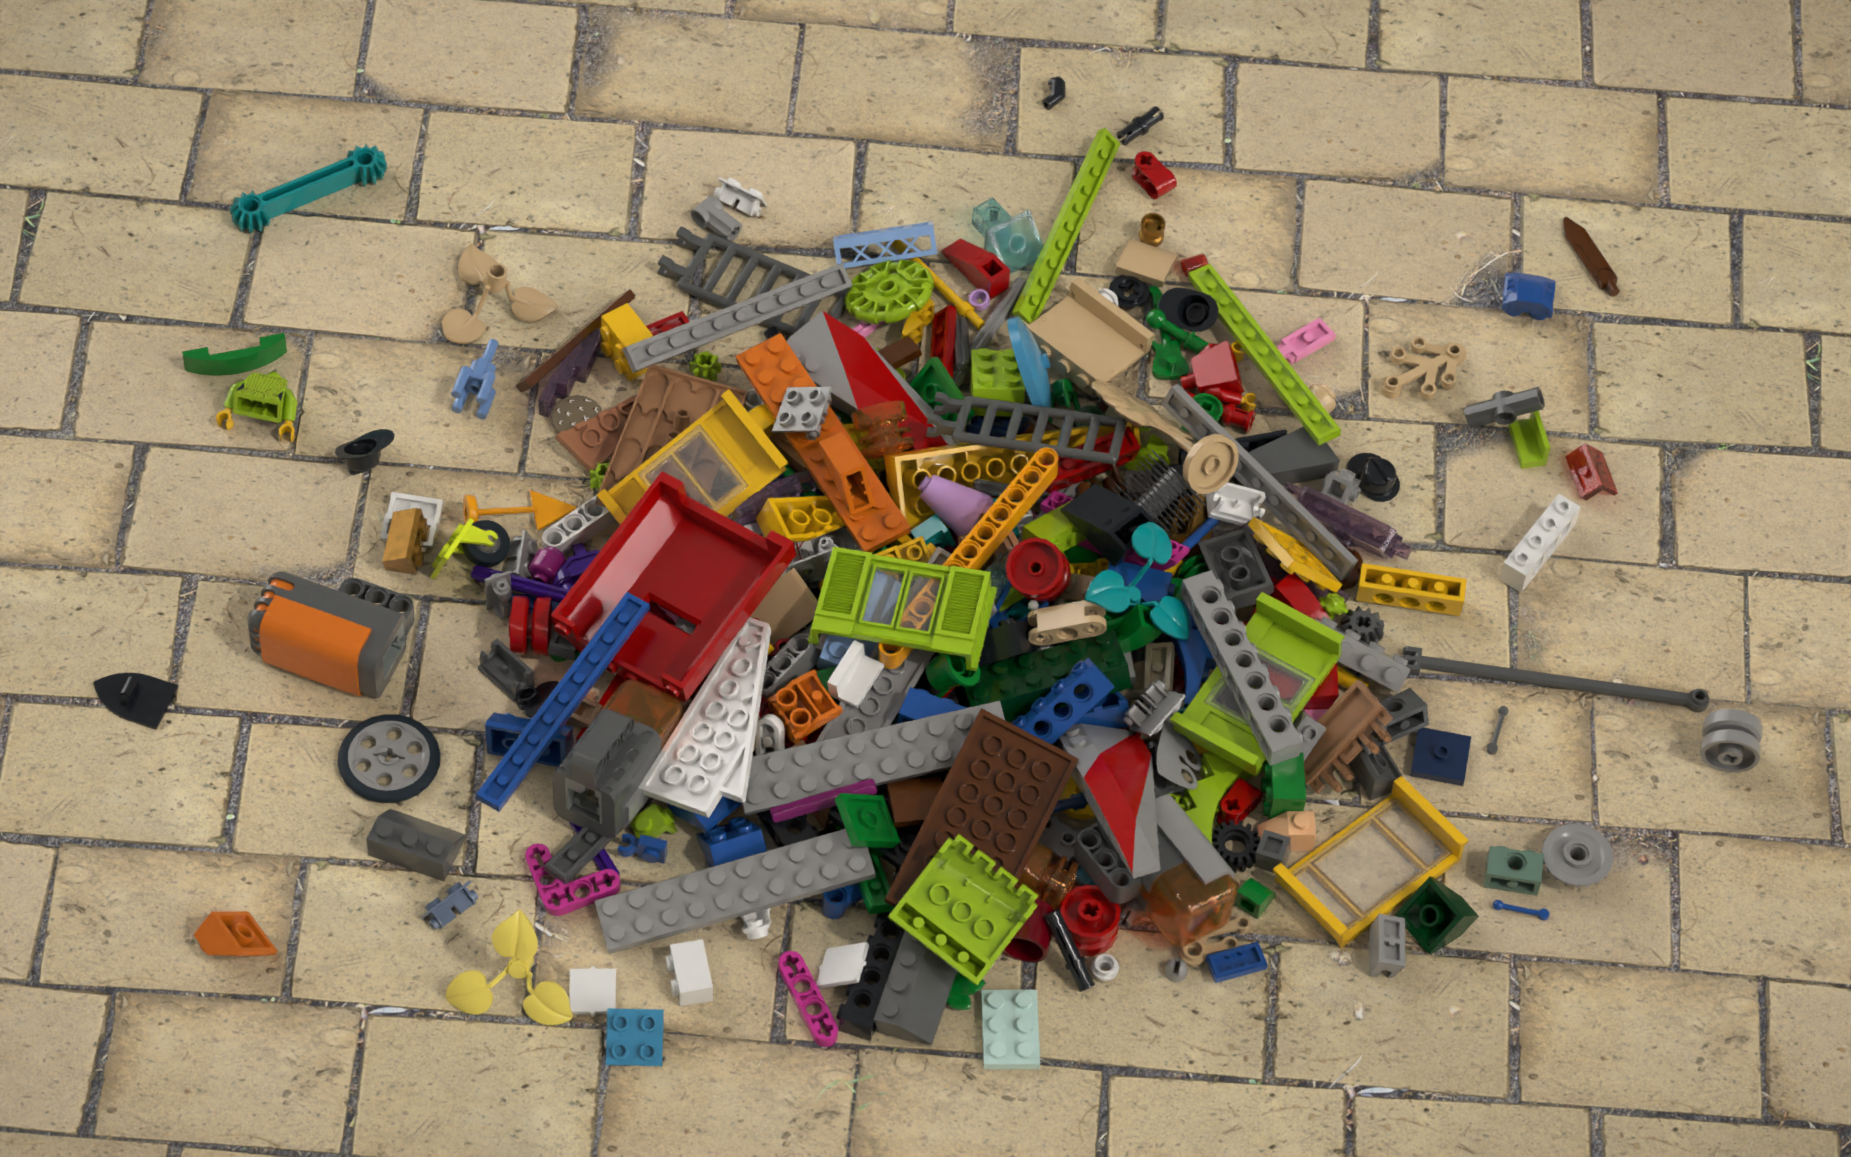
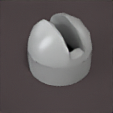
[1165,958,1188,982]

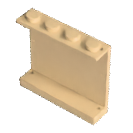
[1023,277,1155,396]

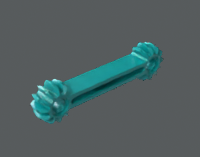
[230,143,387,233]

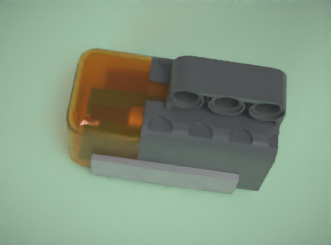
[552,679,683,838]
[1074,785,1238,947]

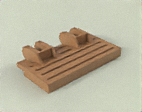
[1304,680,1393,794]

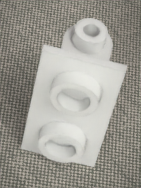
[714,177,767,217]

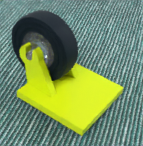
[430,518,510,580]

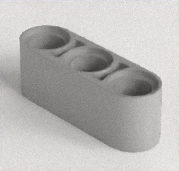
[761,634,819,699]

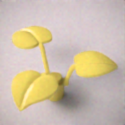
[446,910,573,1025]

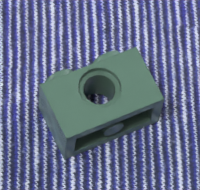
[1483,846,1544,896]

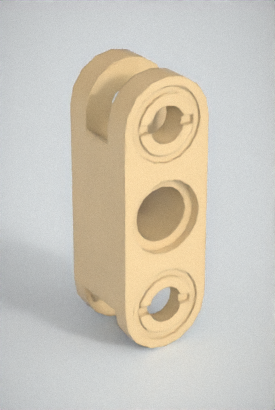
[1027,600,1107,646]

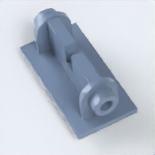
[421,880,479,930]

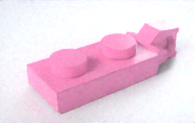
[1276,318,1336,364]

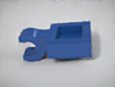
[618,833,668,864]

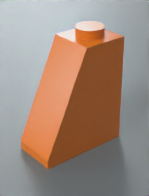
[819,432,875,515]

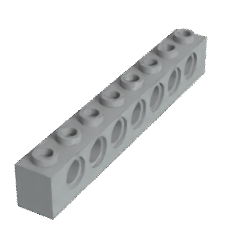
[1180,570,1304,766]

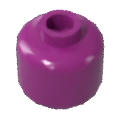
[528,547,566,585]

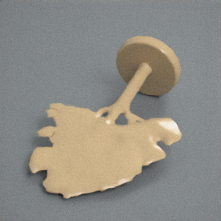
[1091,380,1239,494]

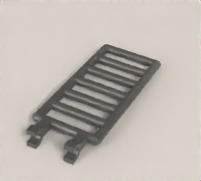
[658,226,849,335]
[926,392,1127,464]

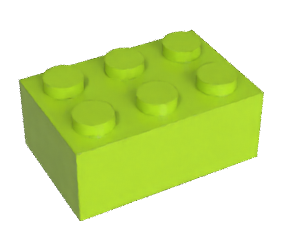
[970,348,1025,417]

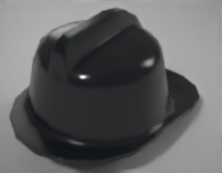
[1158,287,1219,332]
[335,429,395,475]
[1347,453,1400,502]

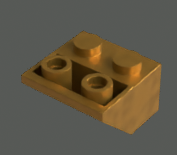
[382,508,430,575]

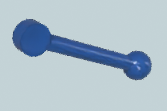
[1493,900,1550,921]

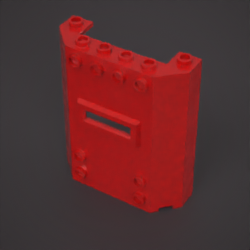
[551,471,796,702]

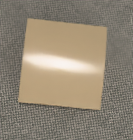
[1115,239,1179,288]

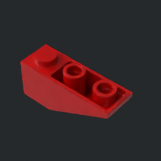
[941,238,1010,300]

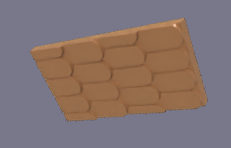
[595,365,748,507]

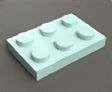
[981,990,1040,1069]

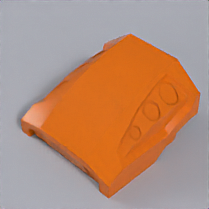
[768,669,843,744]

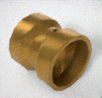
[1139,213,1166,247]

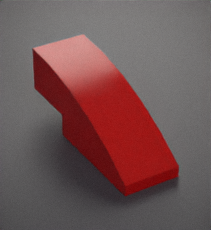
[1270,573,1330,620]

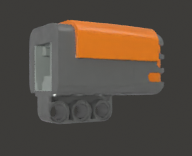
[247,571,415,698]

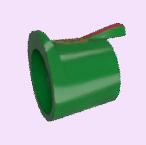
[926,653,980,699]

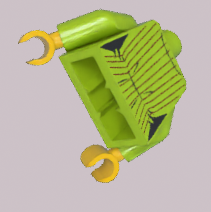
[216,372,297,442]

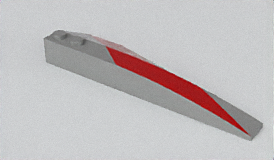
[787,310,962,452]
[1057,723,1161,878]

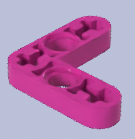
[525,843,621,916]

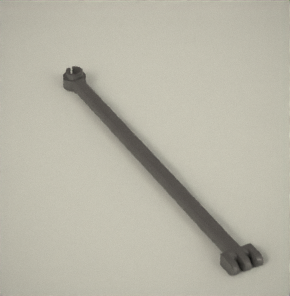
[1403,646,1709,713]

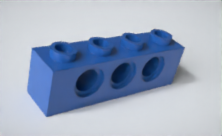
[1012,657,1114,745]

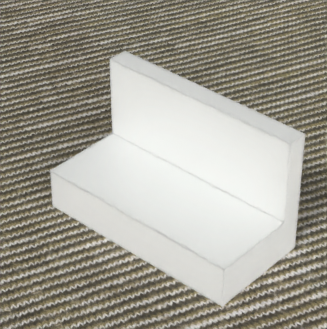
[827,640,884,708]

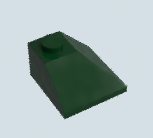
[1395,877,1479,955]

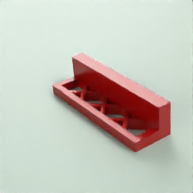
[1042,426,1141,495]

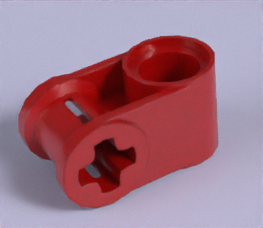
[1131,151,1177,199]
[1217,778,1263,826]

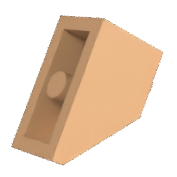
[1257,811,1316,851]

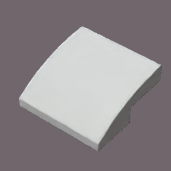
[380,492,444,548]

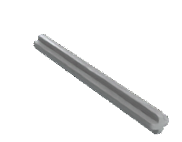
[953,277,1027,387]

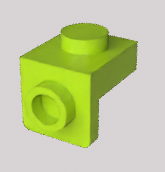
[630,803,678,838]

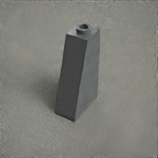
[1231,427,1340,487]

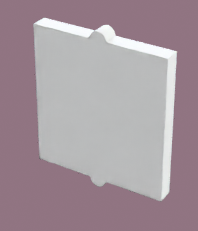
[816,942,869,989]
[570,966,616,1017]

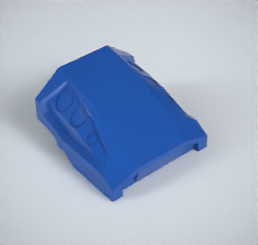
[1501,273,1556,320]

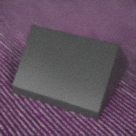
[1349,738,1402,801]

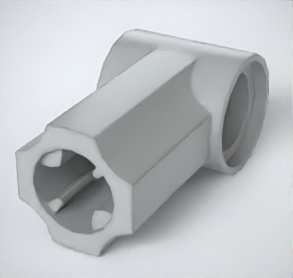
[691,196,742,241]

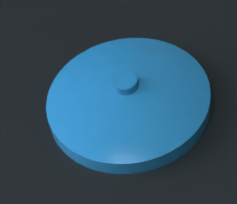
[1007,316,1051,408]

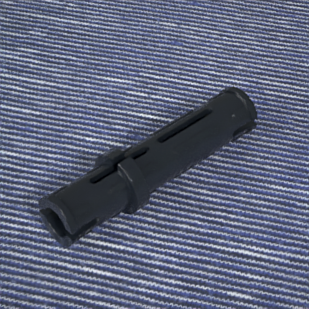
[1044,909,1095,992]

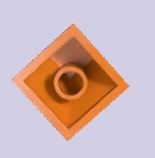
[193,911,278,956]

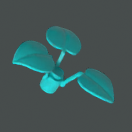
[1084,521,1190,640]

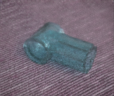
[986,552,1010,600]

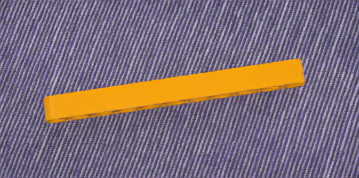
[879,447,1058,669]

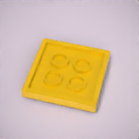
[1247,517,1342,593]

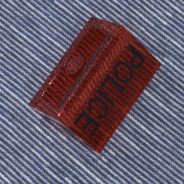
[1565,443,1618,501]

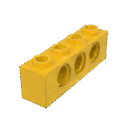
[1356,563,1467,616]

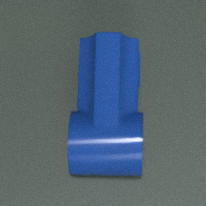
[821,883,863,919]

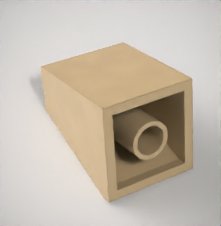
[750,568,818,645]

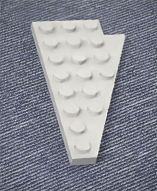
[638,617,771,818]

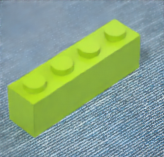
[1022,499,1087,551]

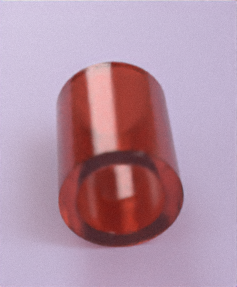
[1181,253,1208,277]

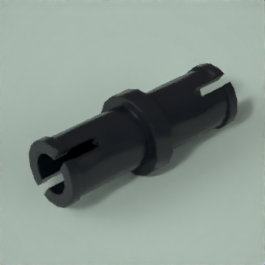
[1117,106,1164,146]

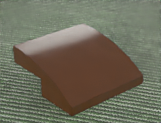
[886,776,942,827]

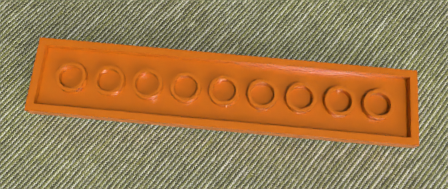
[736,333,911,553]

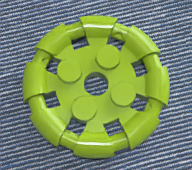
[844,259,934,325]

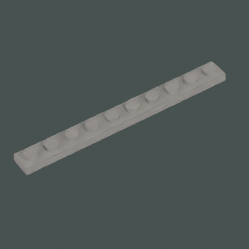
[622,263,853,373]
[1161,384,1358,581]

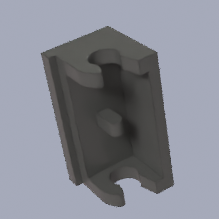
[478,638,534,702]

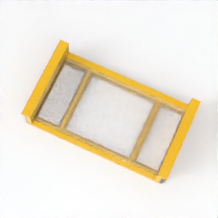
[1273,776,1469,949]

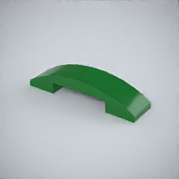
[182,333,287,376]

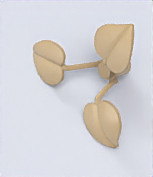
[442,243,558,344]

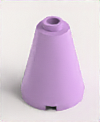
[918,474,994,536]

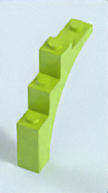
[1181,751,1268,844]

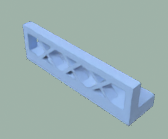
[833,221,937,268]

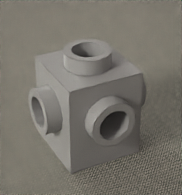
[1320,468,1361,508]

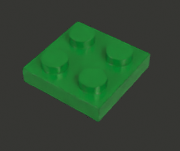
[835,793,900,848]

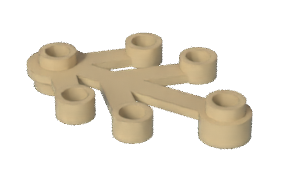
[1381,336,1467,400]
[1172,878,1251,966]

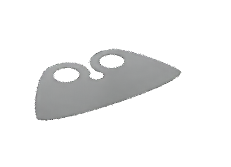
[1156,716,1202,790]

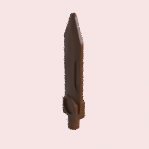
[1563,217,1620,296]

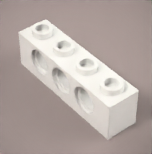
[1499,494,1581,593]

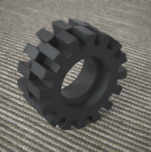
[1212,820,1260,873]

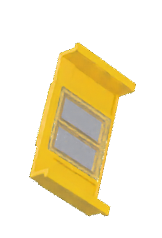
[597,389,788,525]

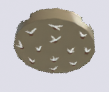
[551,395,602,434]

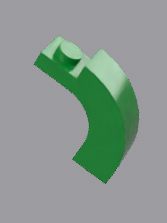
[1067,604,1162,653]

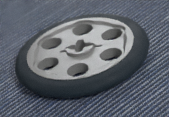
[337,714,441,803]

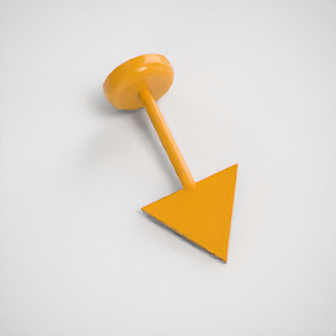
[463,490,577,531]

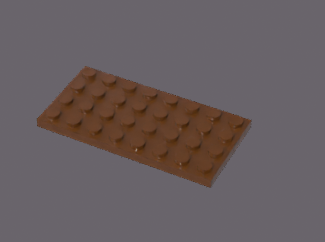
[884,708,1079,907]

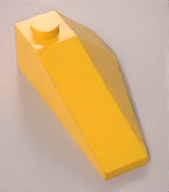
[756,496,845,542]

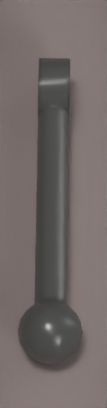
[1487,706,1509,755]

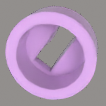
[969,289,990,312]

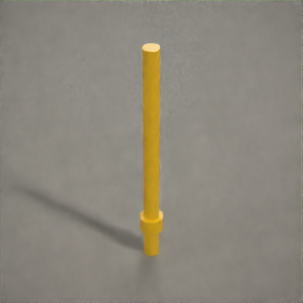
[888,240,985,330]

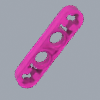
[778,951,838,1047]

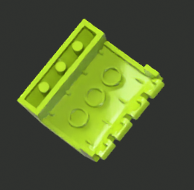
[888,834,1039,986]

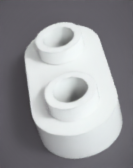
[756,714,785,756]

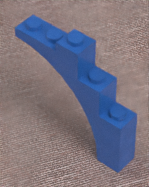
[1108,562,1216,708]

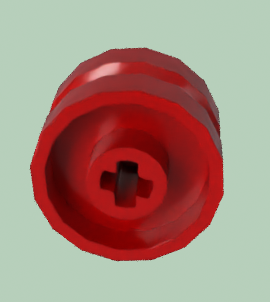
[1006,537,1071,603]
[508,596,552,656]
[1060,885,1121,957]

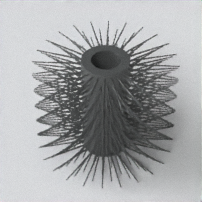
[1112,449,1206,536]

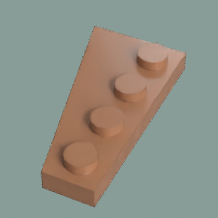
[555,394,637,473]

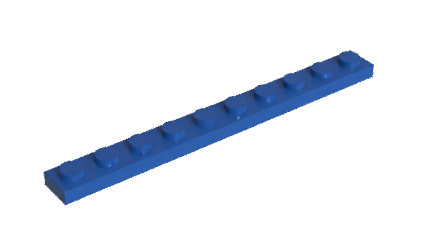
[476,592,650,812]

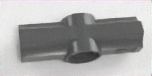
[1464,387,1545,428]

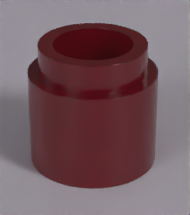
[1003,899,1053,963]

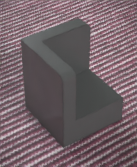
[1256,830,1291,873]

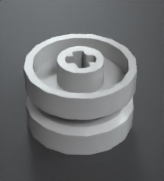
[1700,709,1763,773]

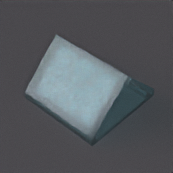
[984,210,1043,274]

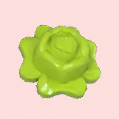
[1318,593,1348,620]

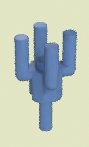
[451,339,499,420]

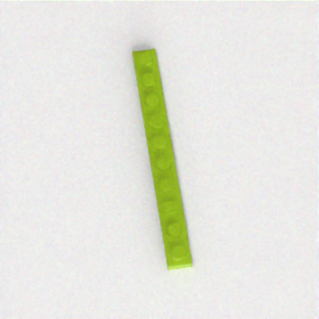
[1012,128,1120,324]
[1188,264,1341,446]

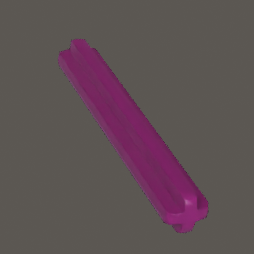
[770,779,877,822]

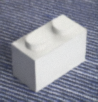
[665,939,713,1006]

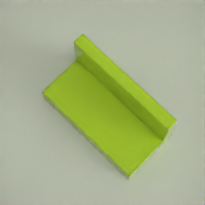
[1508,411,1551,469]

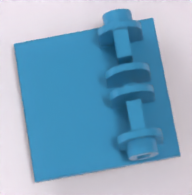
[606,1008,664,1066]

